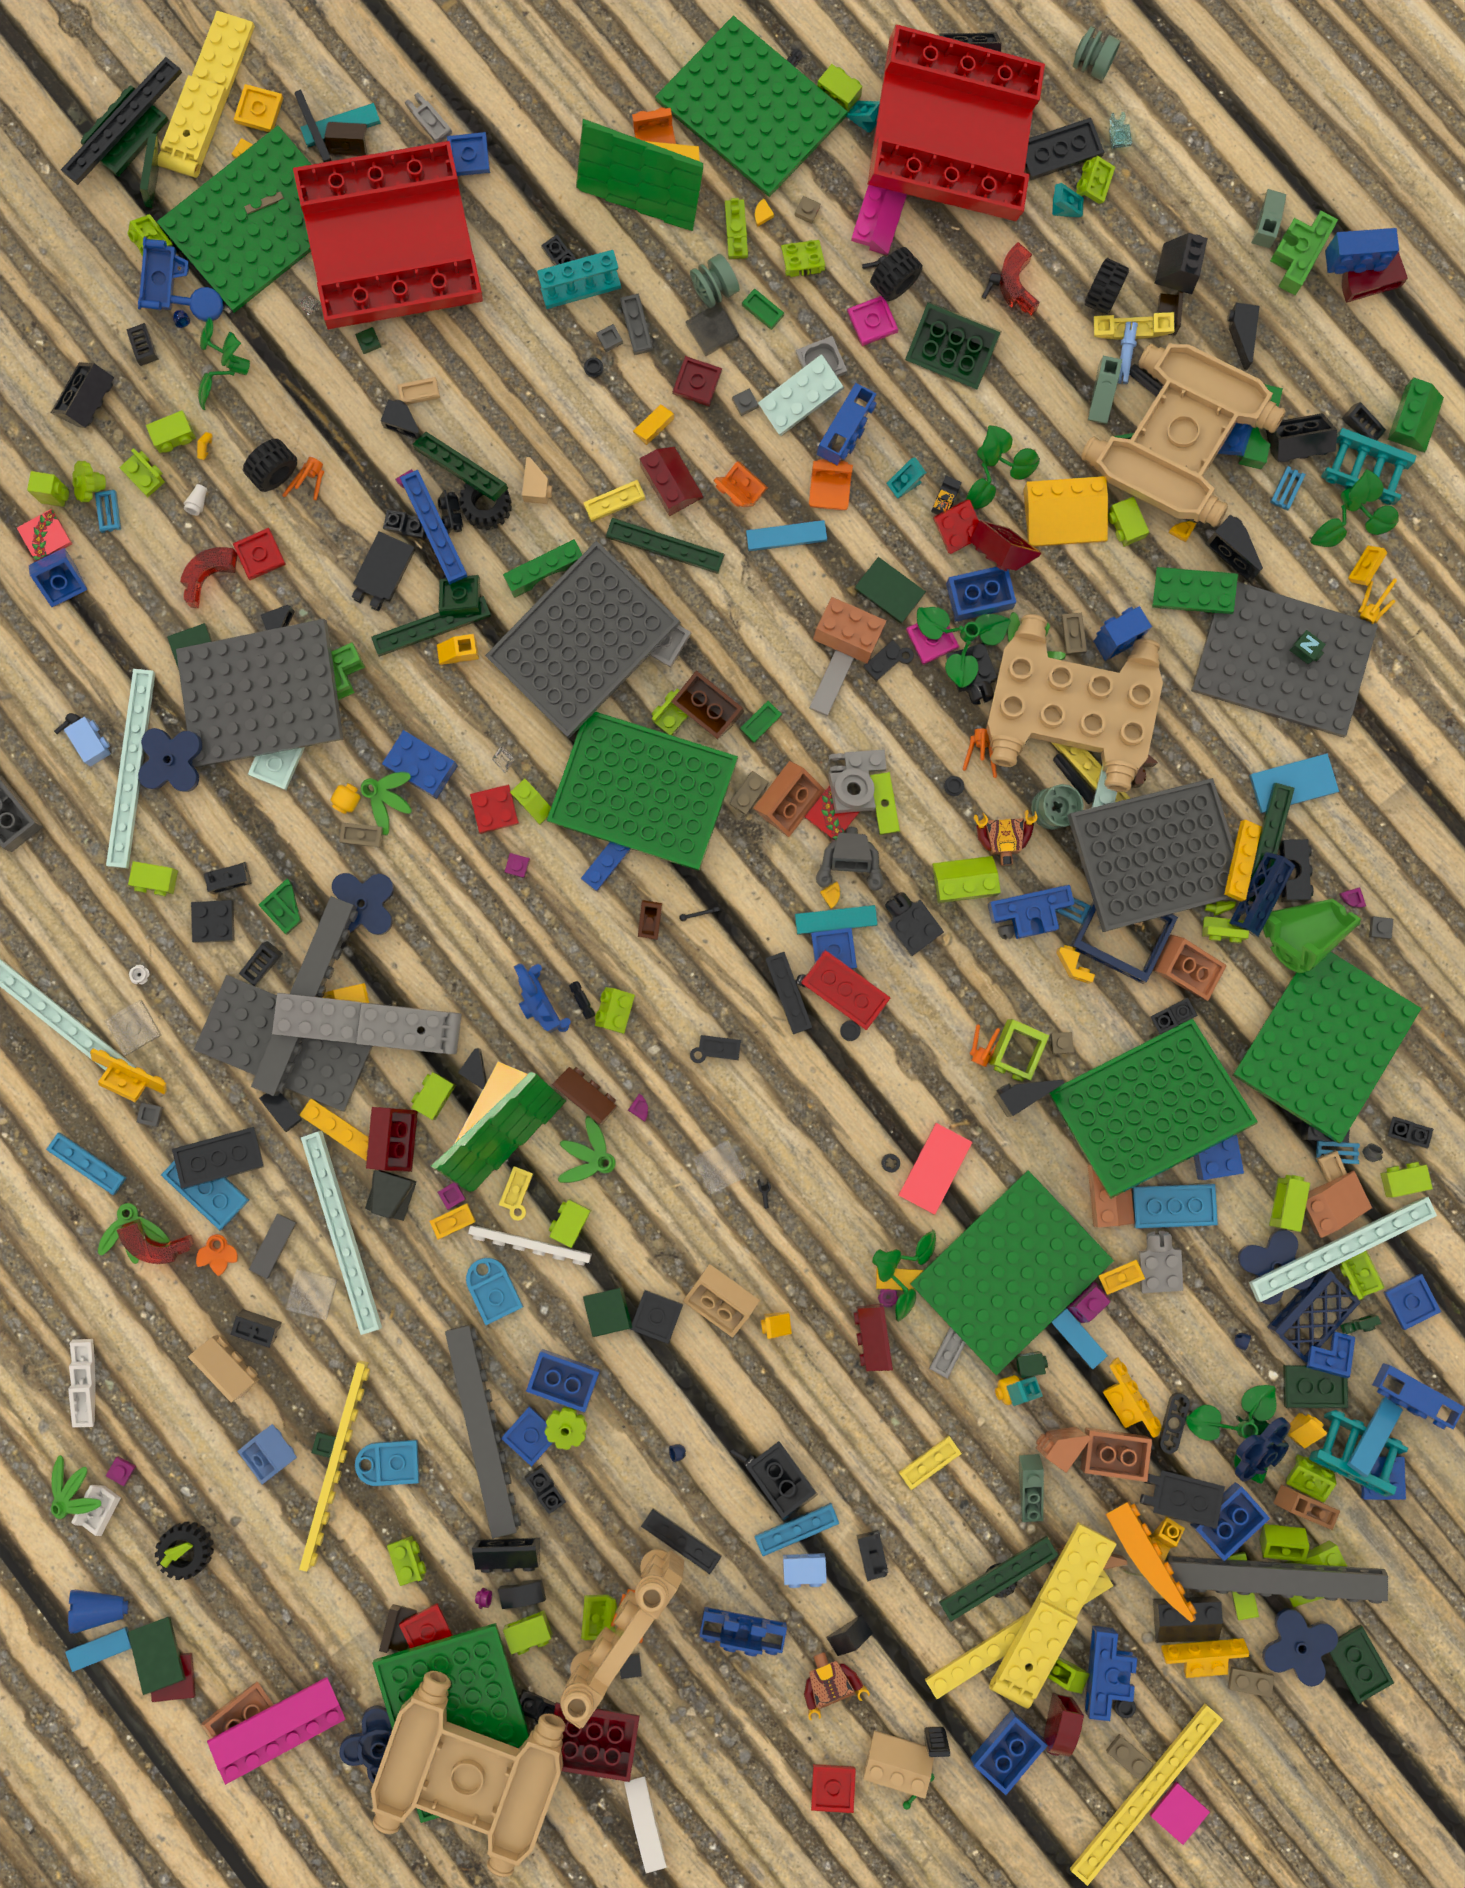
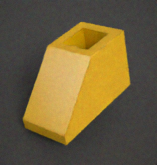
[437,634,479,665]
[761,1311,792,1339]
[1287,1413,1327,1449]

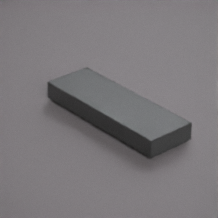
[620,293,653,355]
[249,1213,297,1279]

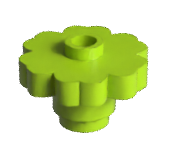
[72,461,106,502]
[544,1407,587,1450]

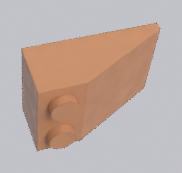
[1152,934,1227,1001]
[1305,1170,1372,1238]
[200,1682,274,1739]

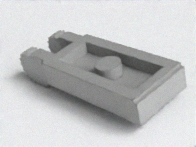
[405,92,452,143]
[829,750,886,773]

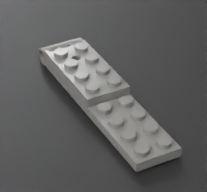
[272,993,462,1054]

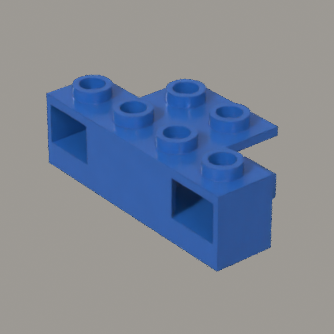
[816,383,877,466]
[987,885,1074,939]
[1372,1363,1465,1430]
[699,1607,787,1656]
[1084,1626,1137,1721]

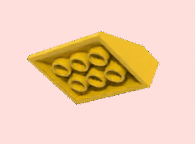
[1023,476,1108,547]

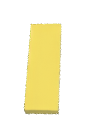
[583,480,646,522]
[899,1436,962,1490]

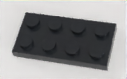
[1025,118,1104,181]
[172,1127,264,1190]

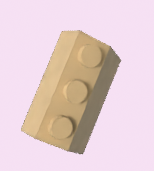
[683,1264,760,1338]
[188,1335,260,1403]
[863,1730,934,1799]

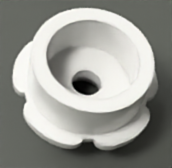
[129,965,149,984]

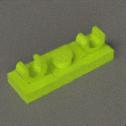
[725,198,748,259]

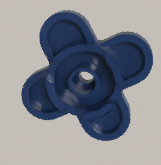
[138,728,202,792]
[332,873,394,935]
[1238,1230,1314,1305]
[1235,1417,1291,1482]
[1262,1608,1338,1687]
[339,1705,392,1784]

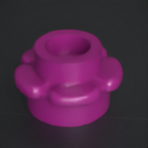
[878,1289,898,1308]
[475,1588,492,1609]

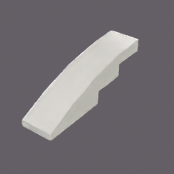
[68,1339,95,1427]
[624,1776,667,1873]

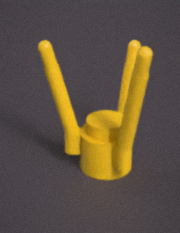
[1358,578,1397,624]

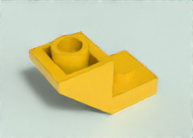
[1056,945,1095,984]
[322,983,369,1003]
[1150,1517,1185,1561]

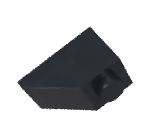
[380,399,421,439]

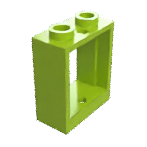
[989,1019,1049,1083]
[1269,1175,1310,1232]

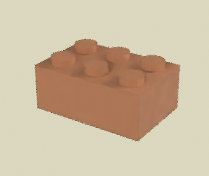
[813,597,886,664]
[1080,1427,1152,1482]

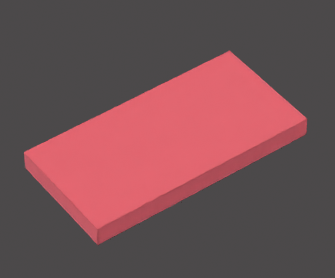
[898,1123,972,1215]

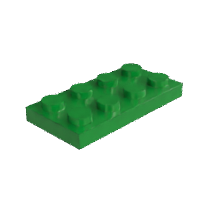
[1152,567,1238,614]

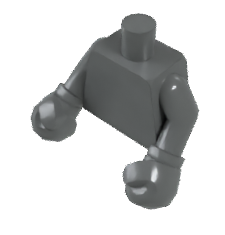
[816,827,884,891]

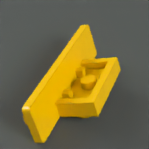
[90,1048,167,1103]
[1103,1357,1162,1438]
[1161,1638,1249,1678]

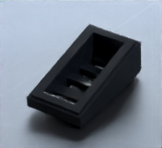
[126,323,159,366]
[1341,402,1386,441]
[239,941,283,986]
[924,1727,950,1757]

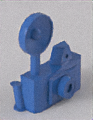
[138,236,224,322]
[514,963,571,1033]

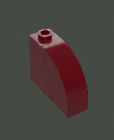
[1342,252,1408,303]
[1043,1693,1084,1757]

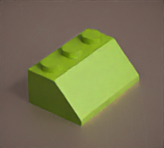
[932,856,1001,903]

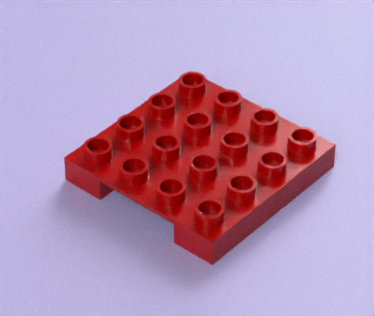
[867,24,1045,221]
[293,141,483,330]

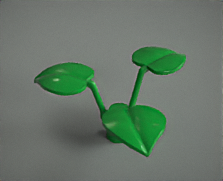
[198,317,250,410]
[966,425,1040,509]
[1310,469,1399,547]
[917,607,1011,688]
[872,1229,936,1322]
[1186,1385,1277,1484]

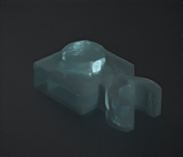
[1109,112,1132,148]

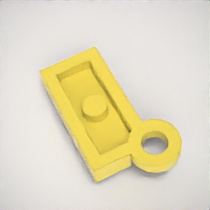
[499,1166,534,1221]

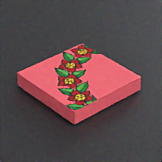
[17,509,72,561]

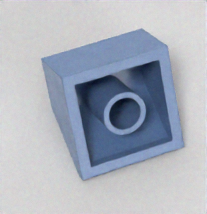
[237,1424,297,1484]

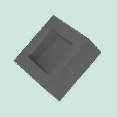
[596,324,623,352]
[732,388,759,416]
[1369,916,1394,939]
[136,1102,163,1127]

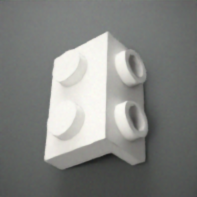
[71,1485,121,1536]

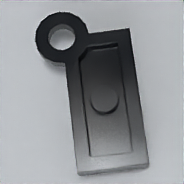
[863,640,914,682]
[690,1035,741,1063]

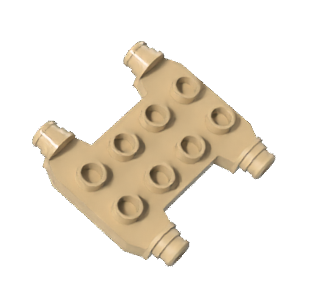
[1081,343,1286,527]
[986,614,1163,792]
[560,1549,685,1729]
[371,1671,566,1877]

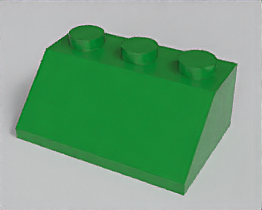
[1387,377,1444,453]

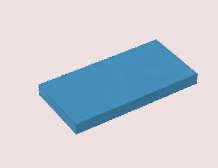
[1249,753,1339,813]
[161,1161,250,1231]
[1132,1184,1218,1228]

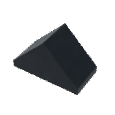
[261,605,295,630]
[458,1048,487,1089]
[826,1614,873,1656]

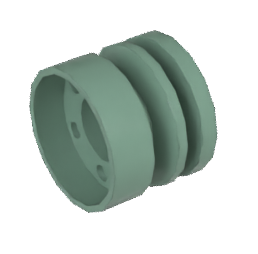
[1073,26,1121,81]
[690,254,740,308]
[1031,784,1084,830]

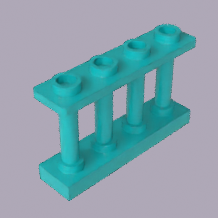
[537,250,621,309]
[1321,428,1417,505]
[1309,1410,1408,1497]

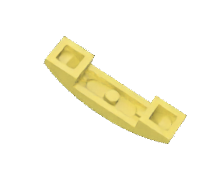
[1094,312,1174,340]

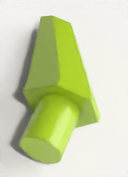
[1204,901,1236,916]
[160,1542,193,1568]

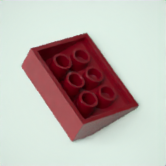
[554,1702,640,1782]

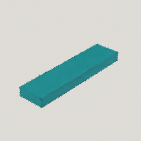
[300,103,381,148]
[795,905,878,935]

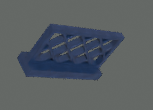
[1267,1269,1361,1363]

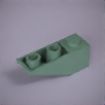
[1251,189,1287,249]
[1088,355,1122,424]
[1019,1454,1044,1522]

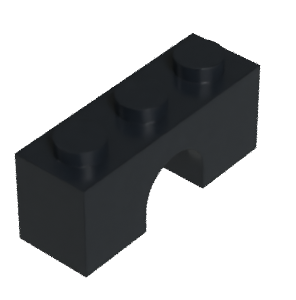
[1279,839,1314,902]

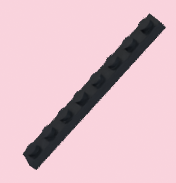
[61,57,182,185]

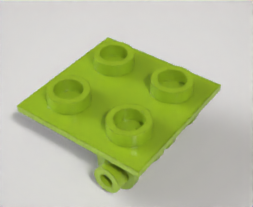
[781,240,826,278]

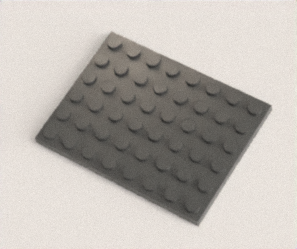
[485,541,681,738]
[1191,582,1378,738]
[176,619,344,768]
[1067,778,1235,932]

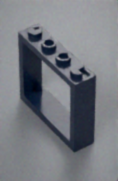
[1071,901,1178,984]

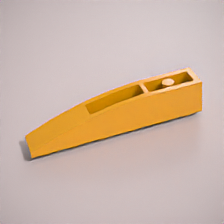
[1106,1501,1197,1622]

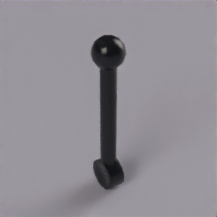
[679,907,721,921]

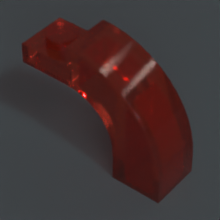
[1000,242,1040,316]
[180,547,238,608]
[116,1218,194,1264]

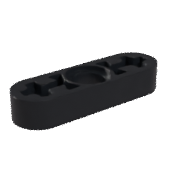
[1158,1393,1190,1454]

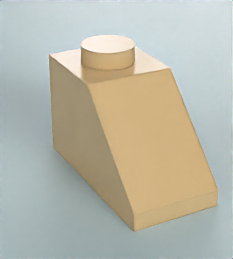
[522,457,552,504]

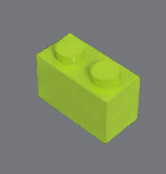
[817,64,863,112]
[146,410,196,453]
[27,471,69,507]
[1108,496,1149,547]
[128,861,178,897]
[411,1072,456,1120]
[1380,1162,1433,1198]
[548,1199,591,1248]
[1259,1524,1310,1562]
[503,1610,553,1655]

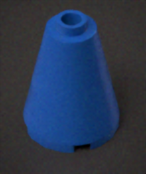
[68,1589,128,1634]

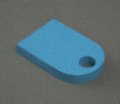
[466,1258,524,1326]
[355,1440,420,1486]

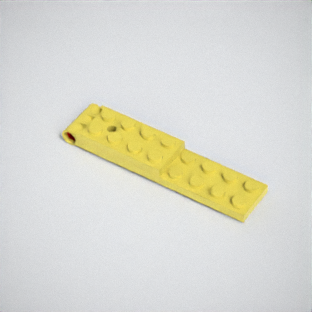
[158,11,255,178]
[989,1522,1117,1709]

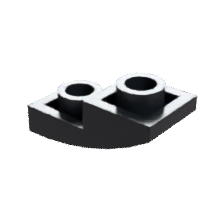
[541,234,577,265]
[383,510,426,540]
[1150,997,1198,1034]
[259,1093,302,1132]
[1387,1116,1434,1149]
[525,1464,566,1514]
[498,1579,546,1609]
[519,1689,556,1723]

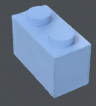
[64,717,111,767]
[783,1553,826,1588]

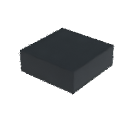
[620,1653,642,1679]

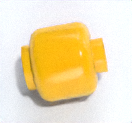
[330,783,361,814]
[995,1375,1023,1405]

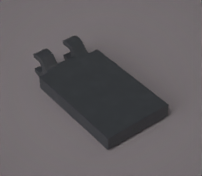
[352,531,416,612]
[1140,1470,1225,1529]

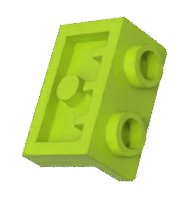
[1076,156,1115,204]
[128,214,173,256]
[119,448,165,498]
[652,688,689,735]
[1286,1454,1337,1503]
[387,1536,426,1586]

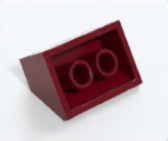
[639,447,704,516]
[970,520,1041,571]
[366,1107,418,1172]
[853,1304,893,1371]

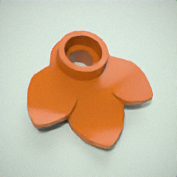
[196,1234,238,1276]

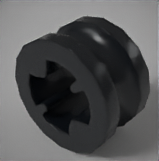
[881,1154,900,1173]

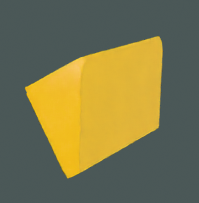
[633,404,675,445]

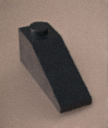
[1227,303,1260,370]

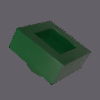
[355,327,381,354]
[311,1431,336,1458]

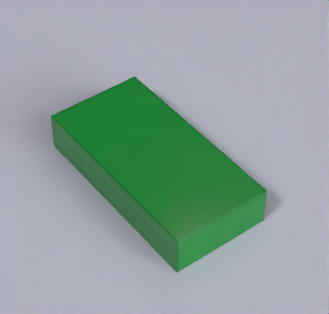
[742,288,784,330]
[740,701,782,743]

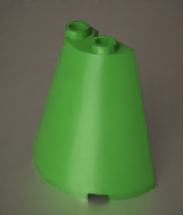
[1263,899,1361,973]

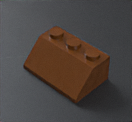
[671,670,744,740]
[552,1067,617,1125]

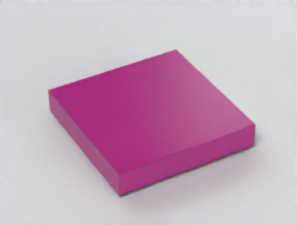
[847,296,898,346]
[906,623,959,665]
[1149,1781,1210,1845]

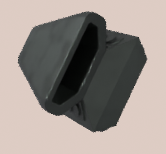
[365,1170,417,1221]

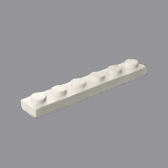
[468,1225,592,1266]

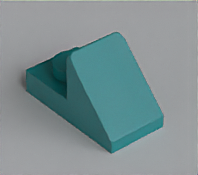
[847,101,880,133]
[1052,183,1084,218]
[886,457,927,499]
[1007,1376,1043,1406]

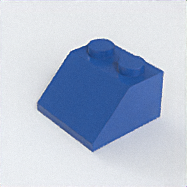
[28,548,87,607]

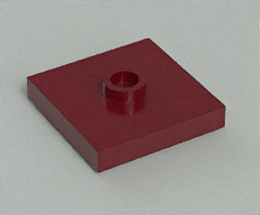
[672,356,722,407]
[151,1653,196,1702]

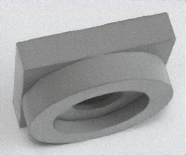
[796,336,847,377]
[828,768,876,813]

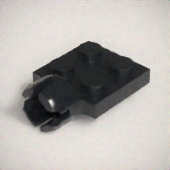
[946,643,997,705]
[885,892,944,956]

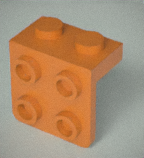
[632,108,676,144]
[809,459,853,510]
[713,461,768,507]

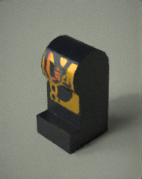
[931,476,962,515]

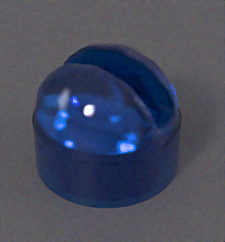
[173,310,190,328]

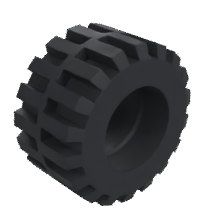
[870,247,923,301]
[1085,258,1129,315]
[243,438,298,492]
[459,483,512,530]
[155,1521,214,1580]

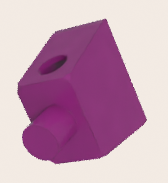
[1066,1281,1111,1323]

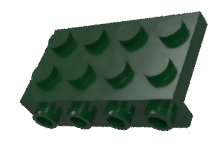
[81,86,169,177]

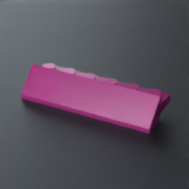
[851,185,907,256]
[207,1677,346,1785]

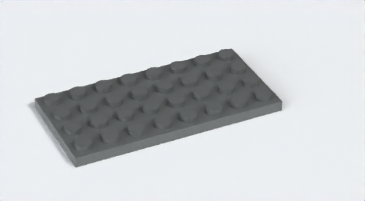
[194,975,373,1112]

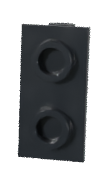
[438,490,463,535]

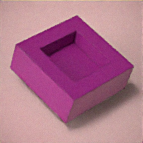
[504,853,530,878]
[437,1182,466,1210]
[106,1456,136,1486]

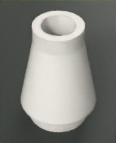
[184,484,207,516]

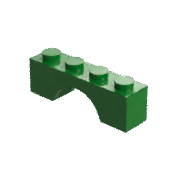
[1237,384,1283,470]
[503,539,582,598]

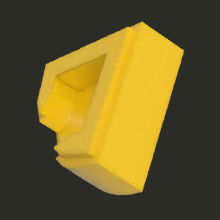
[755,199,774,227]
[197,432,213,460]
[1168,521,1196,542]
[820,881,840,909]

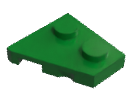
[258,879,302,935]

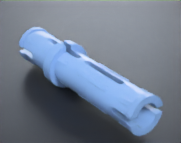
[1118,322,1138,384]

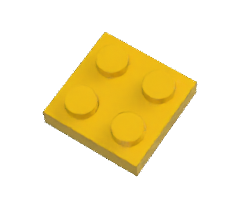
[233,84,283,132]

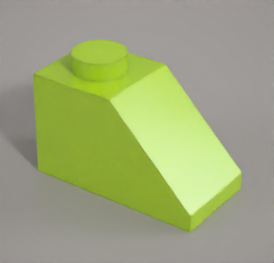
[510,779,551,825]
[1047,1657,1090,1694]

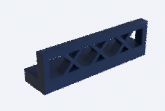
[1229,852,1295,937]

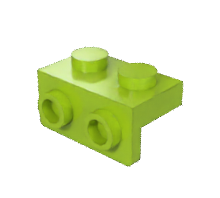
[1202,916,1249,943]
[595,987,635,1034]
[1340,1250,1385,1300]
[581,1594,617,1641]

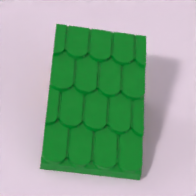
[576,119,704,231]
[431,1062,566,1192]

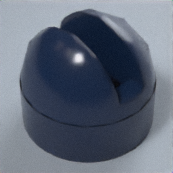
[1234,1333,1251,1351]
[669,1444,686,1462]

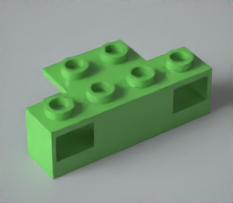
[1270,211,1338,295]
[331,643,365,700]

